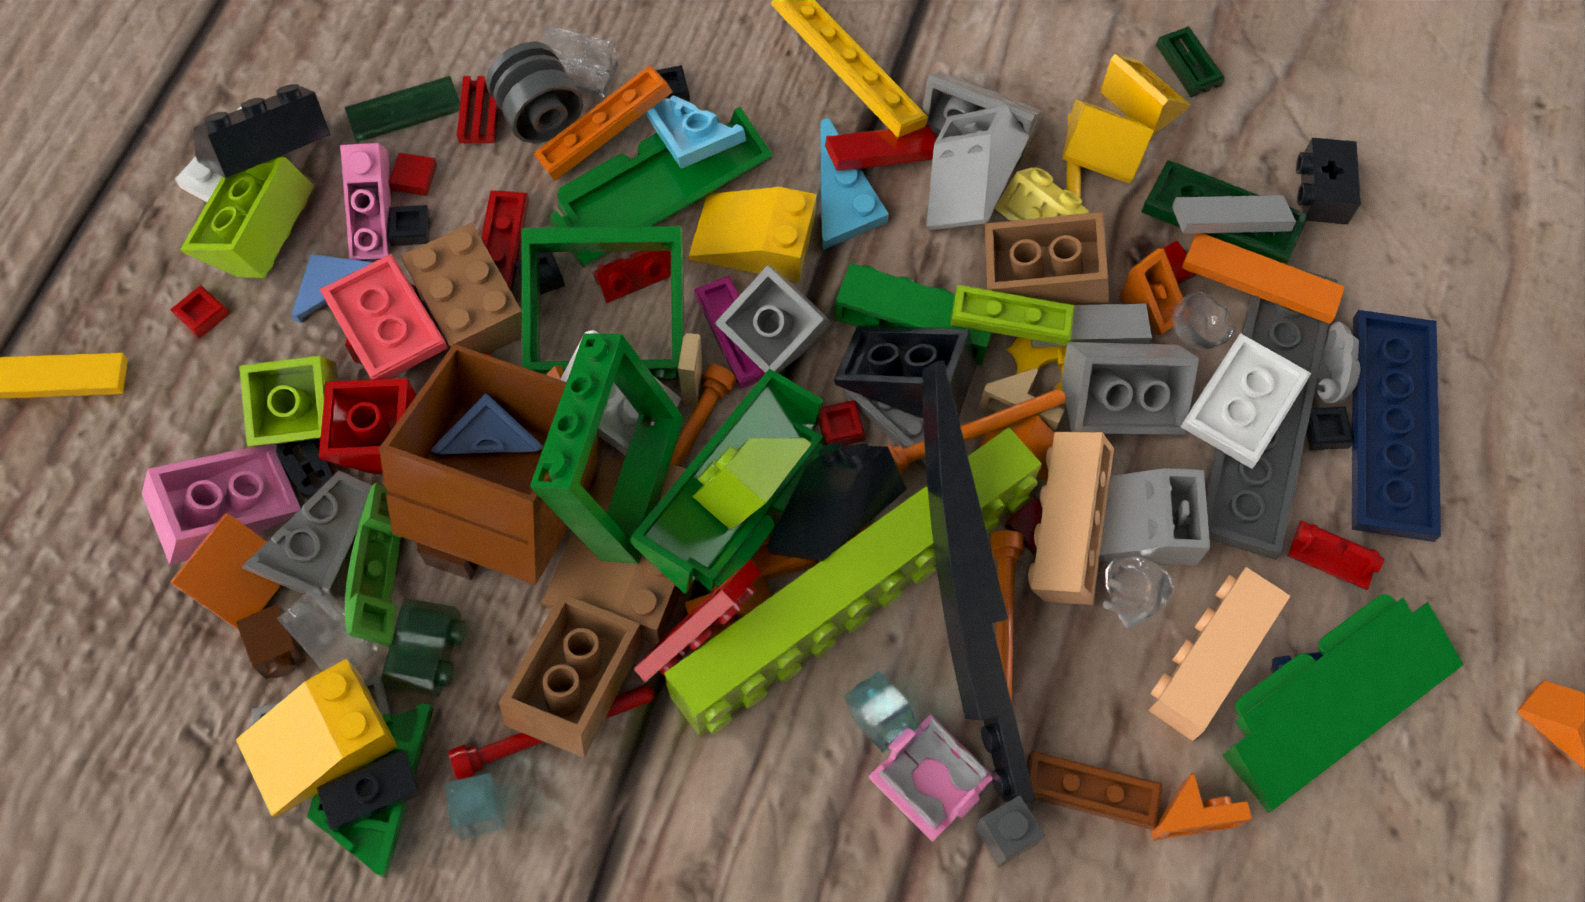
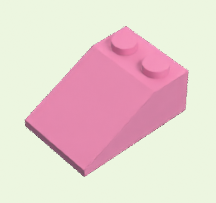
[142,444,301,565]

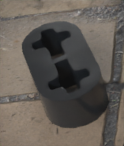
[276,440,334,500]

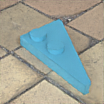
[645,95,746,169]
[820,117,889,249]

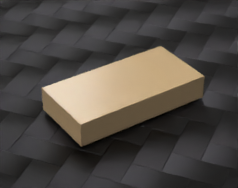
[678,333,703,407]

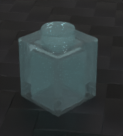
[844,671,918,753]
[445,773,506,838]

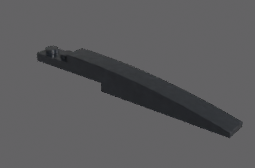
[922,360,1036,804]

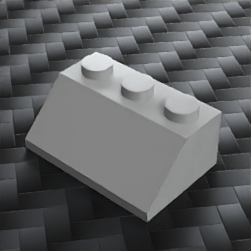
[922,72,1042,165]
[1062,342,1199,435]

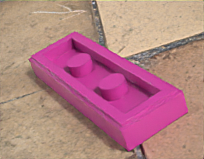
[694,276,765,389]

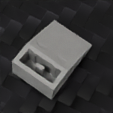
[926,105,1030,230]
[1099,468,1210,566]

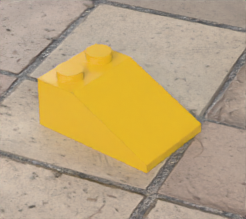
[689,187,817,282]
[236,659,398,818]

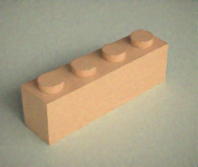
[1028,432,1114,605]
[1148,567,1290,741]

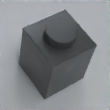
[975,796,1045,867]

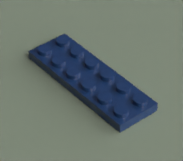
[1352,310,1441,542]

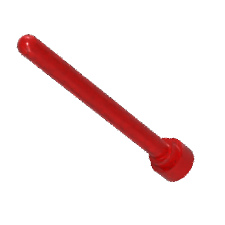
[448,686,655,784]

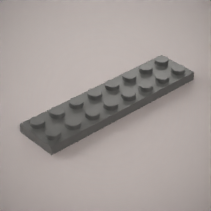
[1206,270,1337,560]

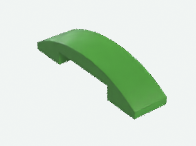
[345,483,401,647]

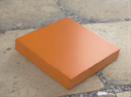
[170,513,281,631]

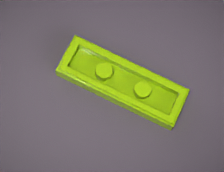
[950,284,1075,346]

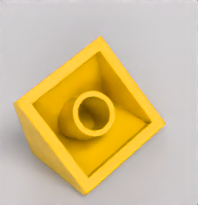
[1100,54,1191,136]
[1062,99,1154,184]

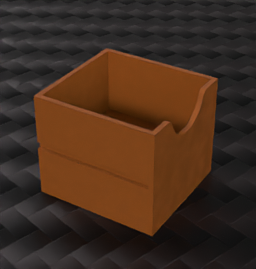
[379,344,598,585]

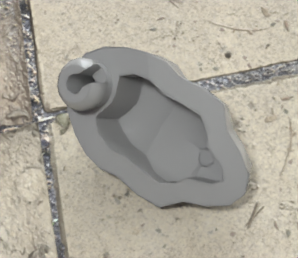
[1315,321,1361,403]

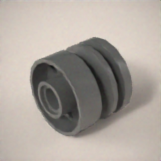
[485,41,584,143]

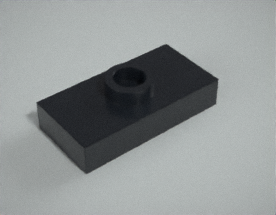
[316,750,422,833]

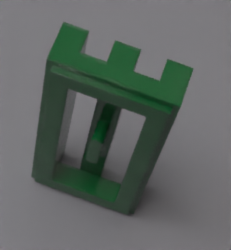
[1156,26,1225,98]

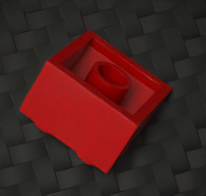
[319,378,417,474]

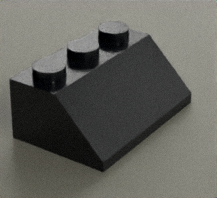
[194,84,331,178]

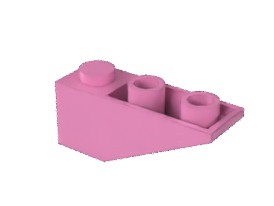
[340,143,392,260]

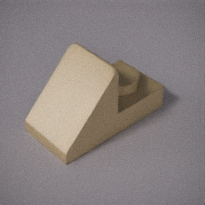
[979,368,1064,432]

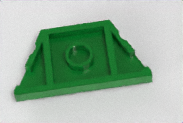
[307,703,434,878]

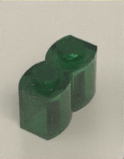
[381,598,465,697]

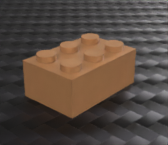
[985,212,1110,305]
[401,222,522,354]
[499,593,642,758]

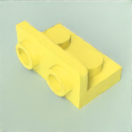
[994,167,1089,221]

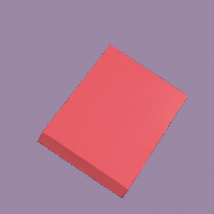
[319,253,448,380]

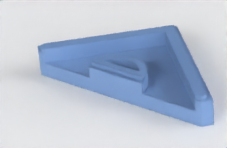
[291,254,373,323]
[431,393,543,455]

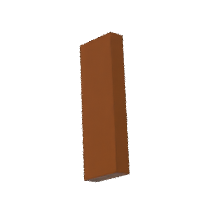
[1027,751,1162,830]

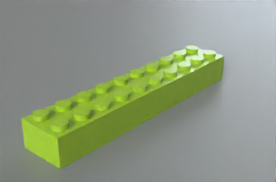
[664,427,1042,737]

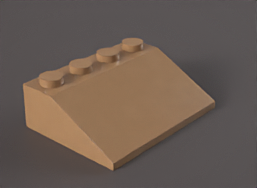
[542,458,686,644]

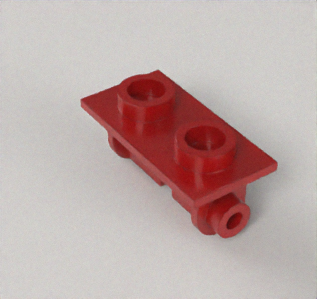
[592,251,671,303]
[1287,520,1384,590]

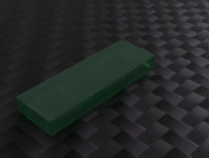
[345,76,460,143]

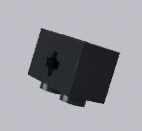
[1296,138,1361,225]

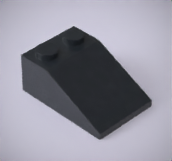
[834,326,977,418]
[767,442,907,562]

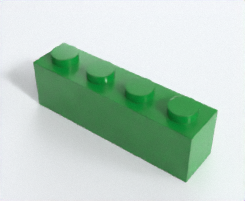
[834,263,992,366]

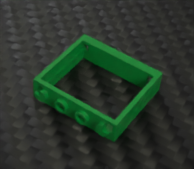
[522,226,685,381]
[530,333,684,564]

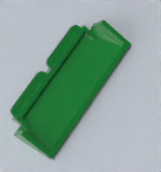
[550,107,773,268]
[630,368,825,594]
[1222,594,1464,813]

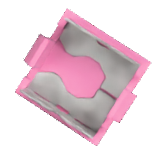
[869,714,992,842]

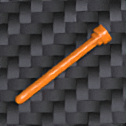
[669,364,737,467]
[887,389,1066,475]
[990,530,1024,703]

